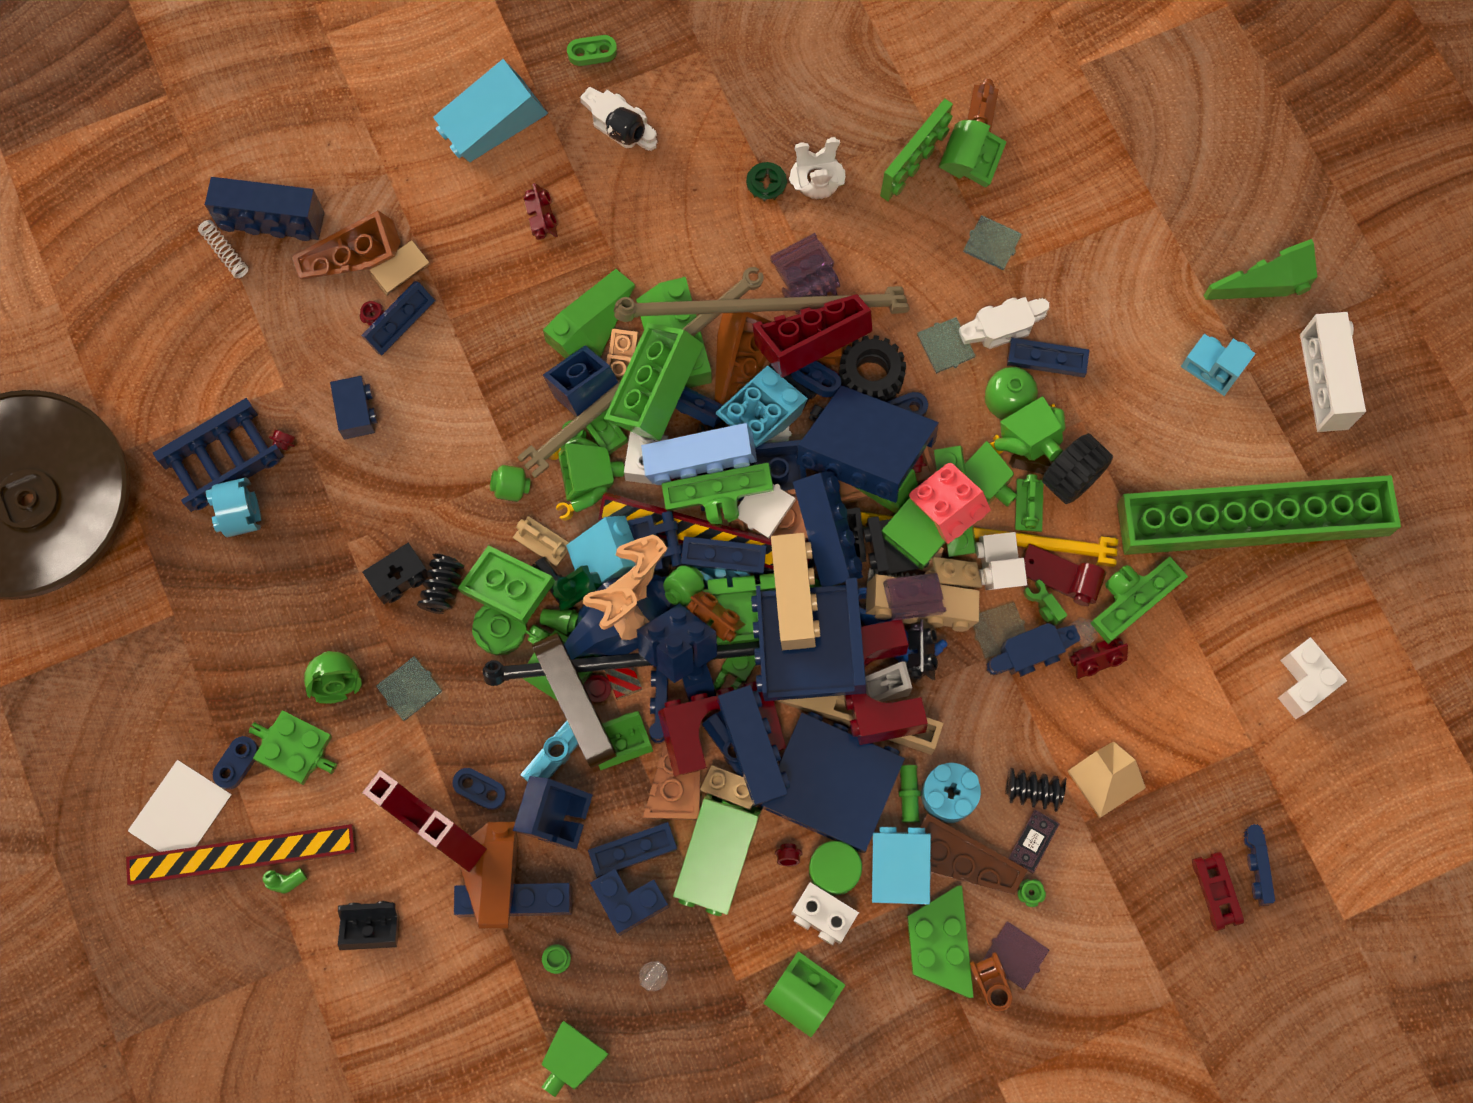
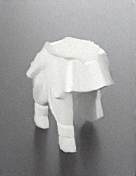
[789,137,846,199]

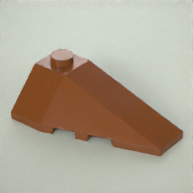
[292,210,401,279]
[715,312,772,405]
[459,822,519,929]

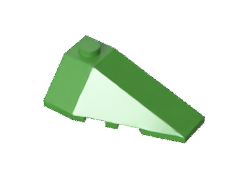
[1203,239,1317,300]
[543,269,635,359]

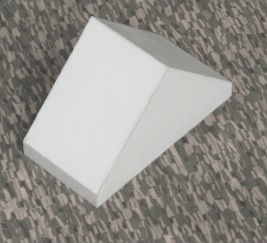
[865,662,912,702]

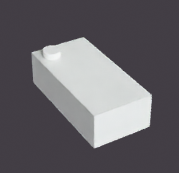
[1300,312,1366,432]

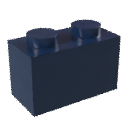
[330,376,378,440]

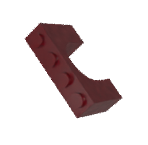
[844,619,928,745]
[658,681,786,777]
[362,770,487,873]

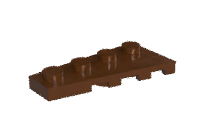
[920,813,1028,895]

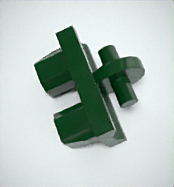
[552,565,602,611]

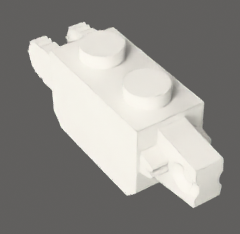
[580,87,658,151]
[959,297,1050,349]

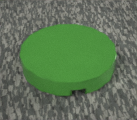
[472,605,527,655]

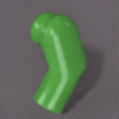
[262,868,308,894]

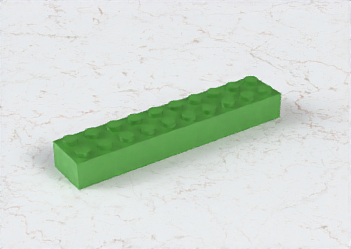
[1117,475,1401,555]

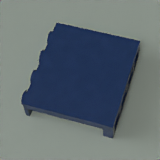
[797,385,939,503]
[751,578,866,701]
[760,712,905,854]

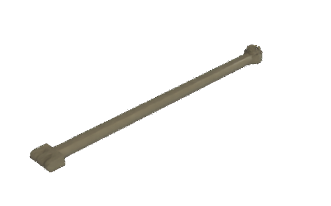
[517,267,764,478]
[613,286,910,322]

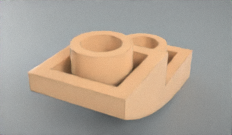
[606,329,639,382]

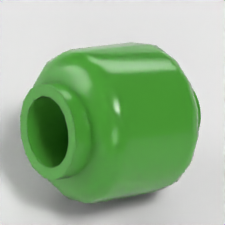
[490,465,530,502]
[663,565,704,607]

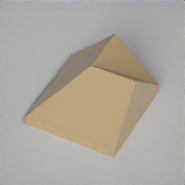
[1067,741,1146,818]

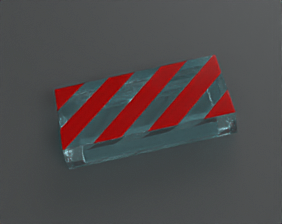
[605,668,642,700]

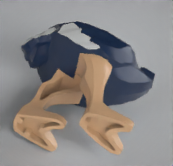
[564,535,676,659]

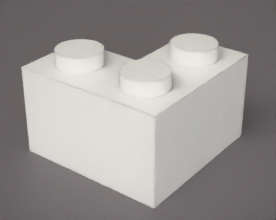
[975,532,1027,591]
[1278,637,1347,719]

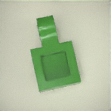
[1023,580,1067,627]

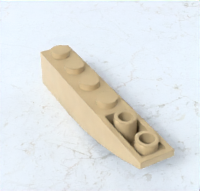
[775,695,943,755]

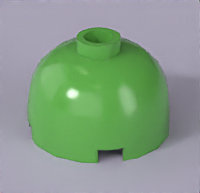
[985,367,1038,419]
[304,651,362,704]

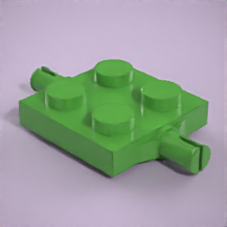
[249,710,337,785]

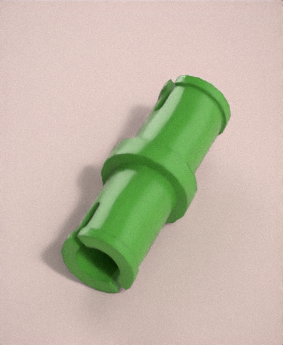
[898,765,921,823]

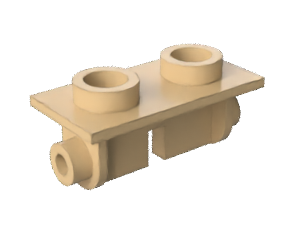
[513,516,569,567]
[925,557,982,588]
[700,765,758,810]

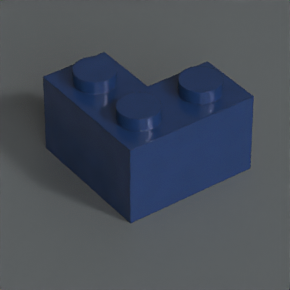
[590,869,669,936]

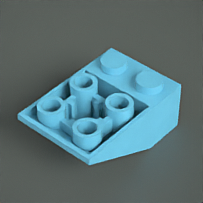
[716,365,808,448]

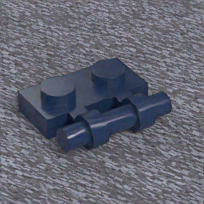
[627,511,683,572]

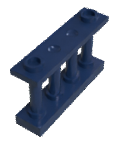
[153,398,284,512]

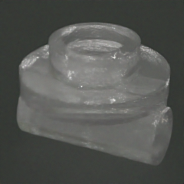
[1069,617,1098,648]
[639,961,668,991]

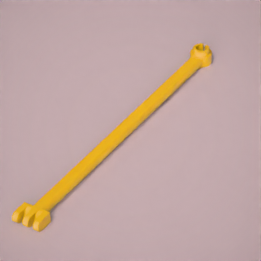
[861,512,1118,567]

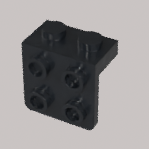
[863,516,929,575]

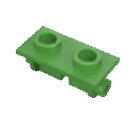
[1015,474,1044,532]

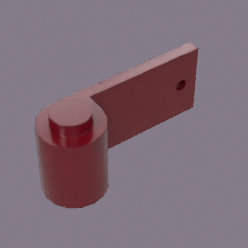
[1023,544,1106,607]

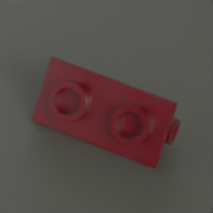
[523,183,558,240]
[1069,637,1128,679]

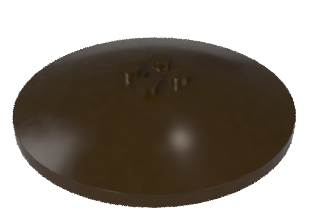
[0,390,130,600]

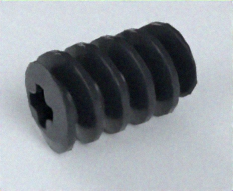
[417,553,465,614]
[1005,767,1067,812]

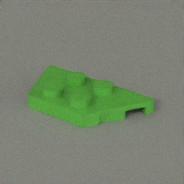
[907,885,974,998]

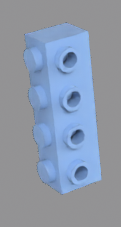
[641,423,757,485]

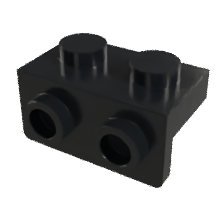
[337,901,400,950]

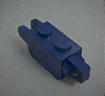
[986,623,1081,677]

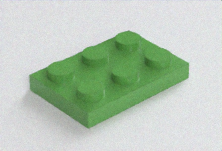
[458,545,555,625]

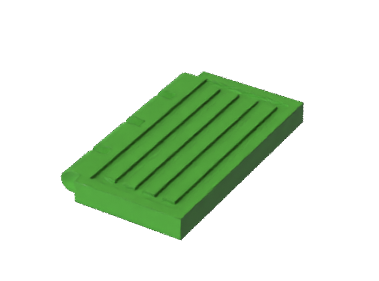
[703,573,814,645]

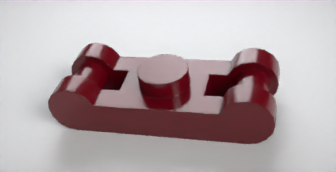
[1192,852,1244,931]

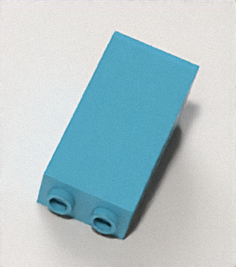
[433,59,548,162]

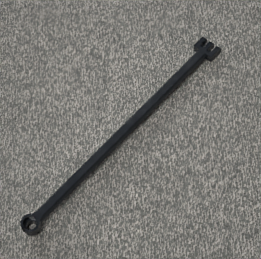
[483,641,760,686]

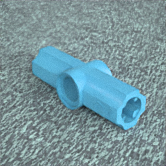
[520,721,579,782]

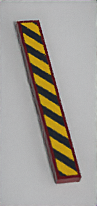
[598,492,811,569]
[126,824,356,886]

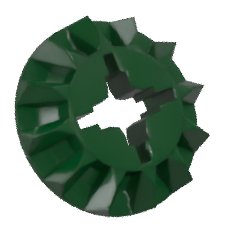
[746,162,787,202]

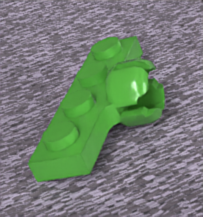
[934,446,976,557]
[661,463,774,524]
[1090,557,1188,644]

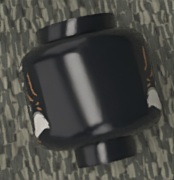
[605,107,645,145]

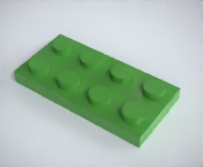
[880,98,953,202]

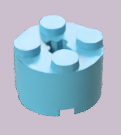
[206,477,261,538]
[921,763,981,824]

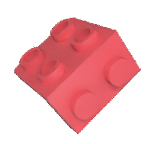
[909,463,991,544]

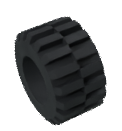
[838,335,906,402]
[1042,433,1113,504]

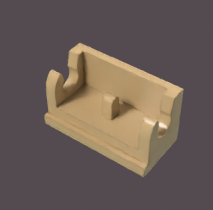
[370,240,429,295]

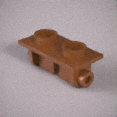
[967,79,999,132]
[687,591,746,642]

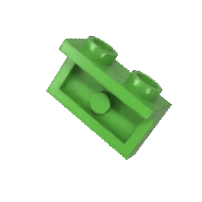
[599,711,653,770]

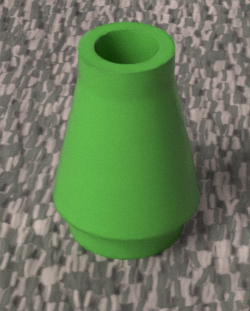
[540,608,579,636]

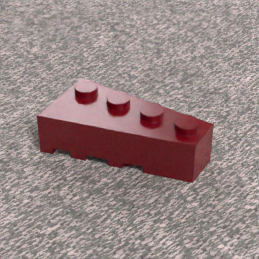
[752,294,873,378]

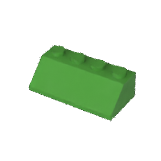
[636,277,712,388]
[604,323,704,441]

